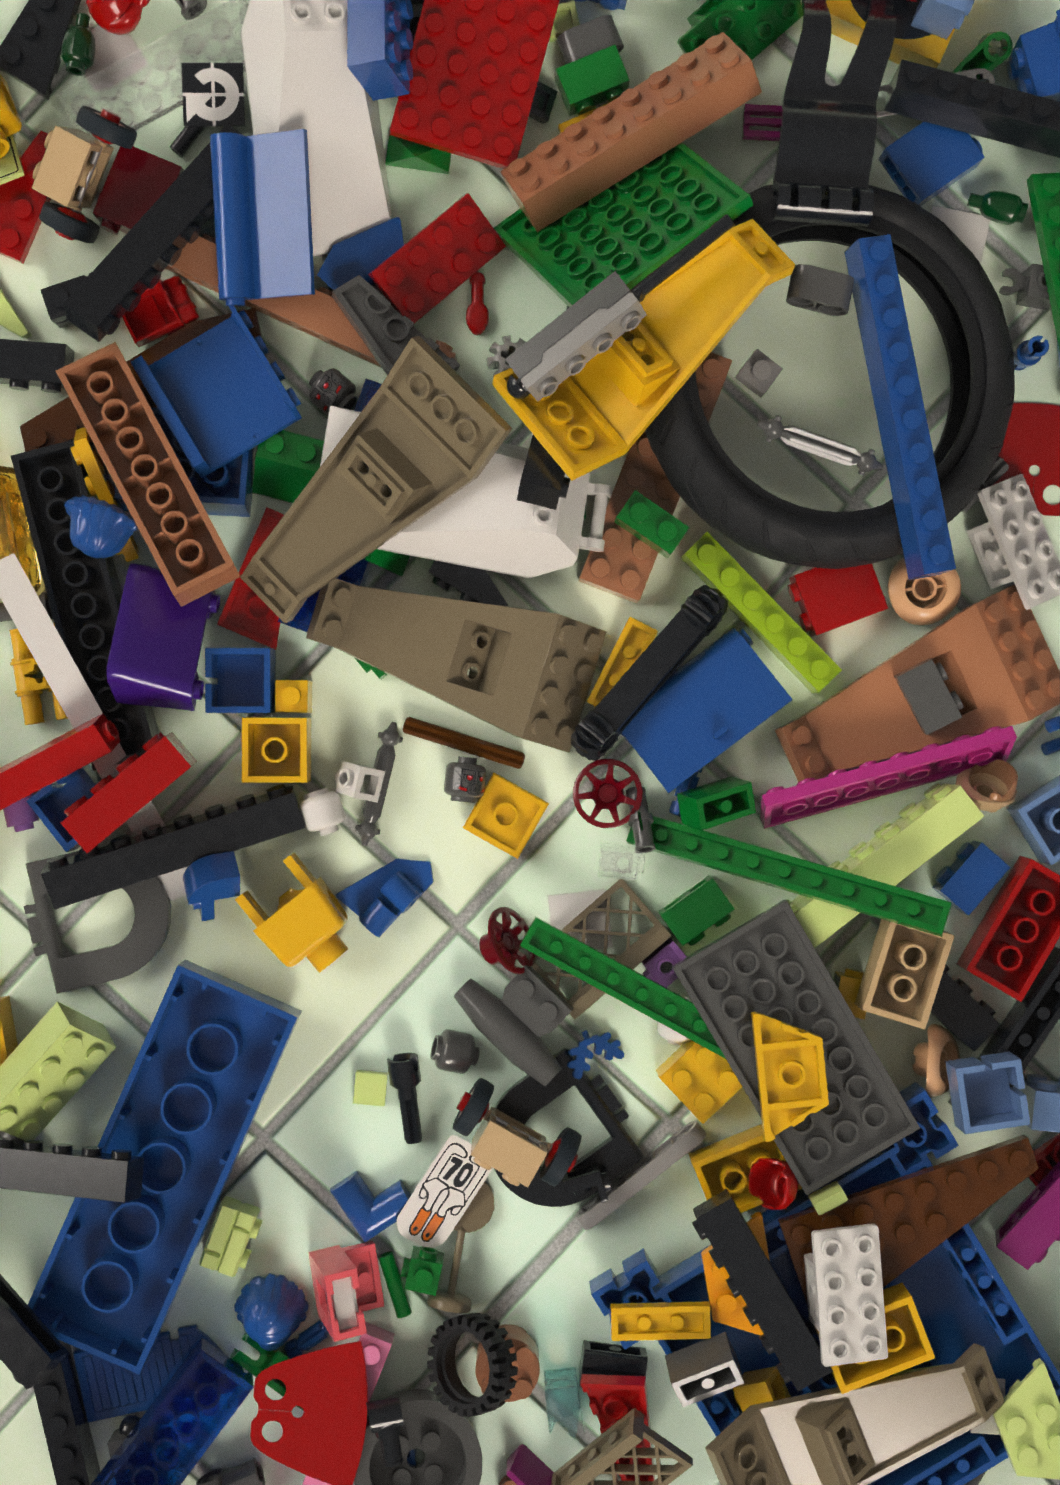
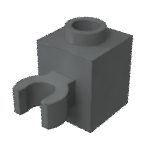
[999,264,1051,310]

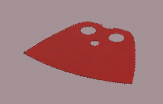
[993,403,1060,516]
[250,1341,368,1485]

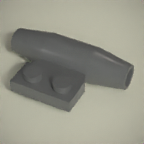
[453,965,574,1086]

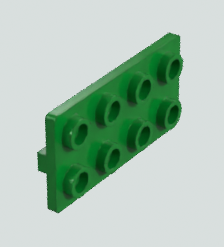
[677,0,803,60]

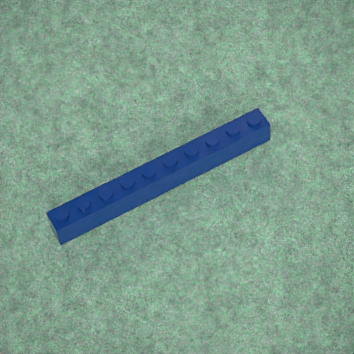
[844,234,956,580]

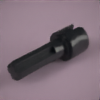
[387,1052,422,1144]

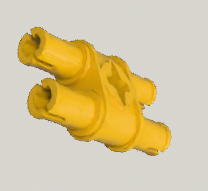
[9,623,68,725]

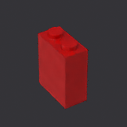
[787,564,889,637]

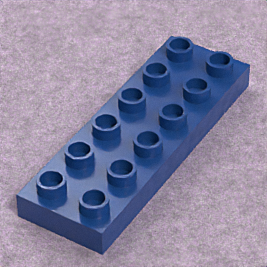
[28,959,302,1375]

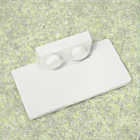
[967,474,1060,610]
[804,1223,888,1367]

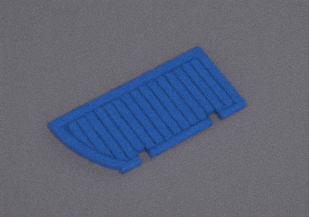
[73,1325,239,1423]

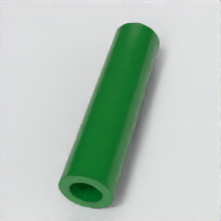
[378,1251,412,1318]

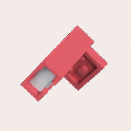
[308,1241,384,1342]

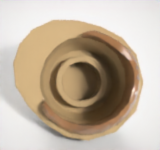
[955,759,1018,813]

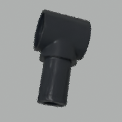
[366,1395,404,1467]

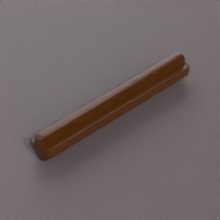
[403,717,525,769]

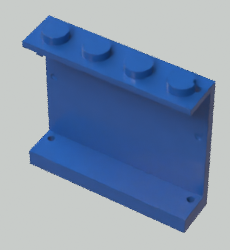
[131,305,302,478]

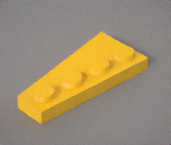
[71,427,139,562]

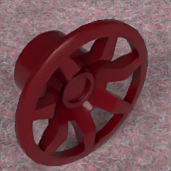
[573,759,643,828]
[479,907,535,974]

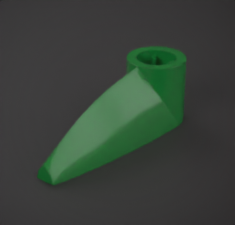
[951,31,1013,80]

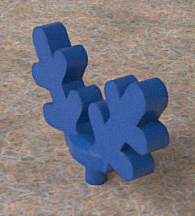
[567,1030,624,1079]

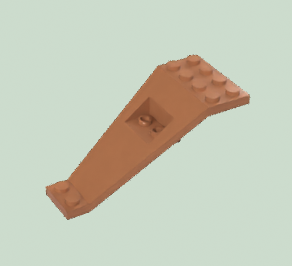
[775,584,1060,782]

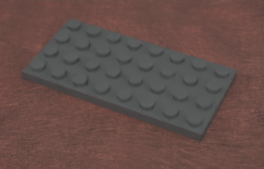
[671,900,920,1195]

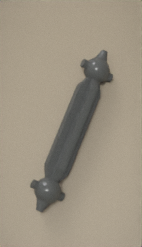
[757,415,883,476]
[355,722,403,846]

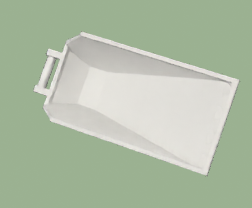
[241,0,392,256]
[320,406,613,579]

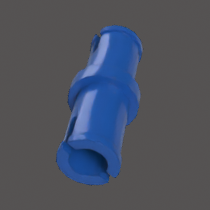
[1013,335,1049,371]

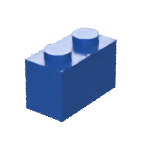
[932,840,1011,916]

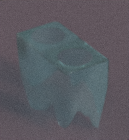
[544,1367,585,1439]

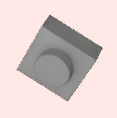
[734,348,783,398]

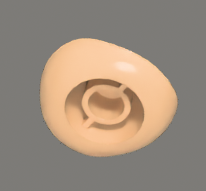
[888,558,961,626]
[912,1024,960,1098]

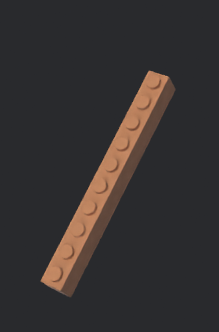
[165,233,457,368]

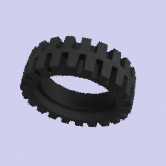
[427,1313,518,1417]

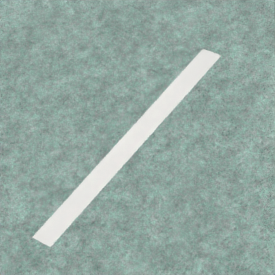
[0,553,188,902]

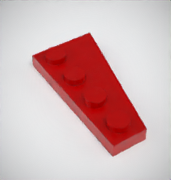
[0,131,51,264]
[217,507,284,650]
[580,1374,655,1481]

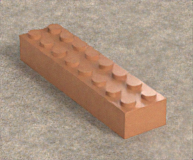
[500,32,762,232]
[56,342,241,607]
[578,352,733,604]

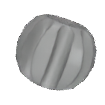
[486,335,526,377]

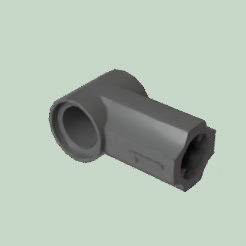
[196,1458,266,1485]

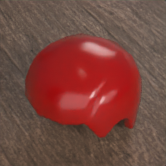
[748,1158,799,1210]

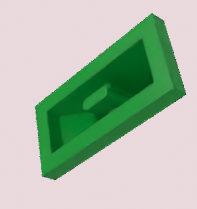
[386,134,452,174]

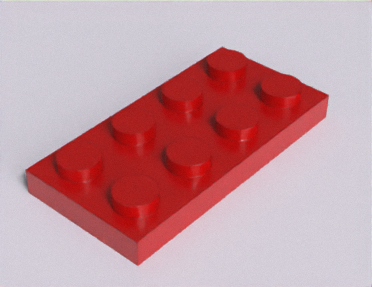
[368,193,506,324]

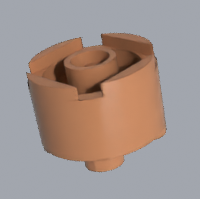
[475,1324,540,1402]

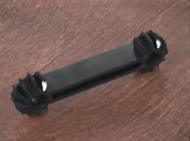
[571,585,728,761]

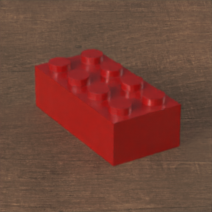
[61,732,198,853]
[956,856,1060,1002]

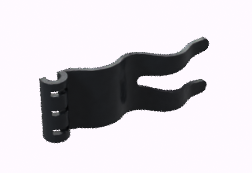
[773,0,897,227]

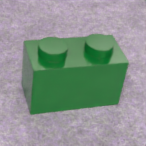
[555,45,630,116]
[614,490,690,559]
[677,776,756,831]
[658,875,735,946]

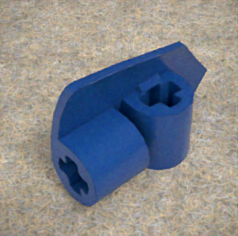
[317,217,404,290]
[335,859,434,938]

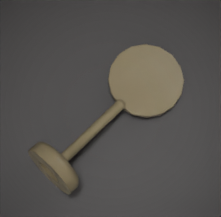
[427,1182,495,1313]

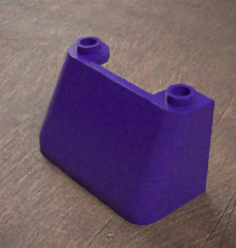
[107,563,220,711]

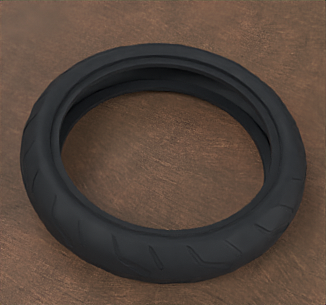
[645,184,1015,569]

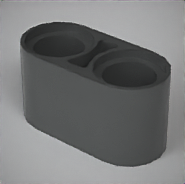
[556,15,624,64]
[786,264,854,316]

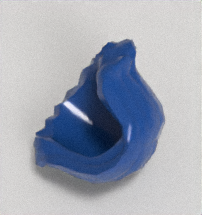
[64,495,138,558]
[234,1273,309,1351]

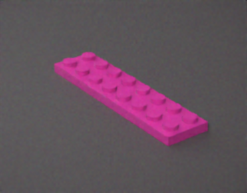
[760,726,1017,829]

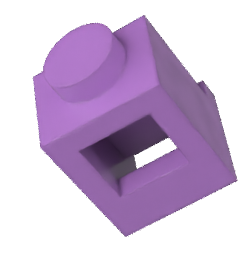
[642,937,687,988]

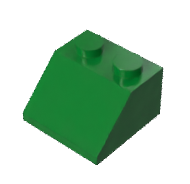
[252,430,324,503]

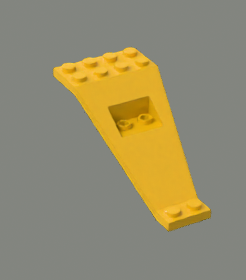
[492,219,795,481]

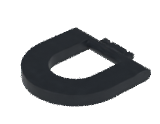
[494,1048,644,1207]

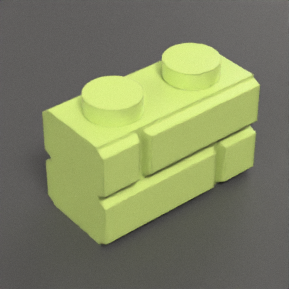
[199,1196,263,1277]

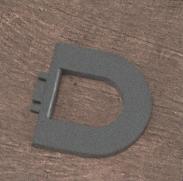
[24,847,171,994]

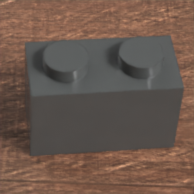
[894,659,964,735]
[665,1332,745,1407]

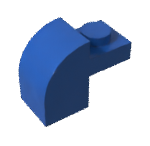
[183,851,240,921]

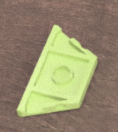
[992,1358,1060,1480]

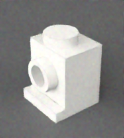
[334,761,385,803]

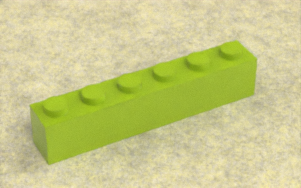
[681,532,842,693]

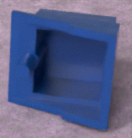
[1006,10,1060,102]

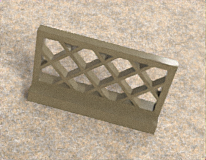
[528,878,672,1020]
[551,1408,693,1485]

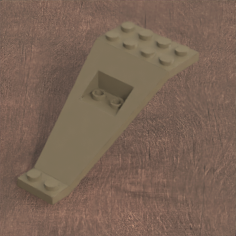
[240,336,513,623]
[306,578,607,753]
[705,1343,1005,1485]

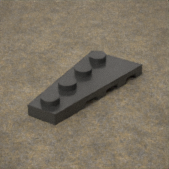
[332,275,460,375]

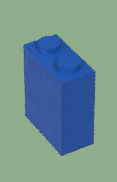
[878,122,985,206]

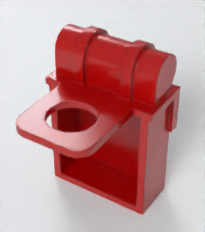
[122,276,199,347]

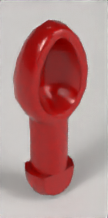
[465,271,489,335]

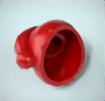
[86,0,150,35]

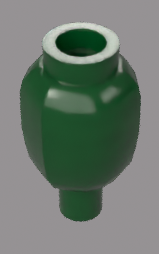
[61,13,95,76]
[967,190,1028,225]

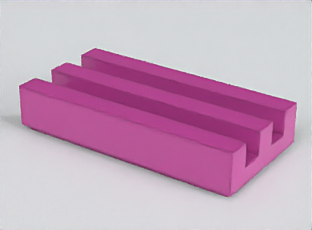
[742,104,782,141]

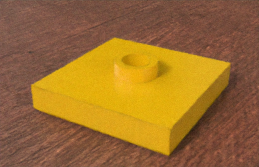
[463,772,549,859]

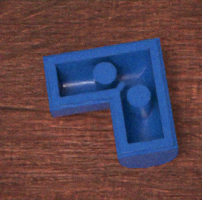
[330,1171,411,1243]

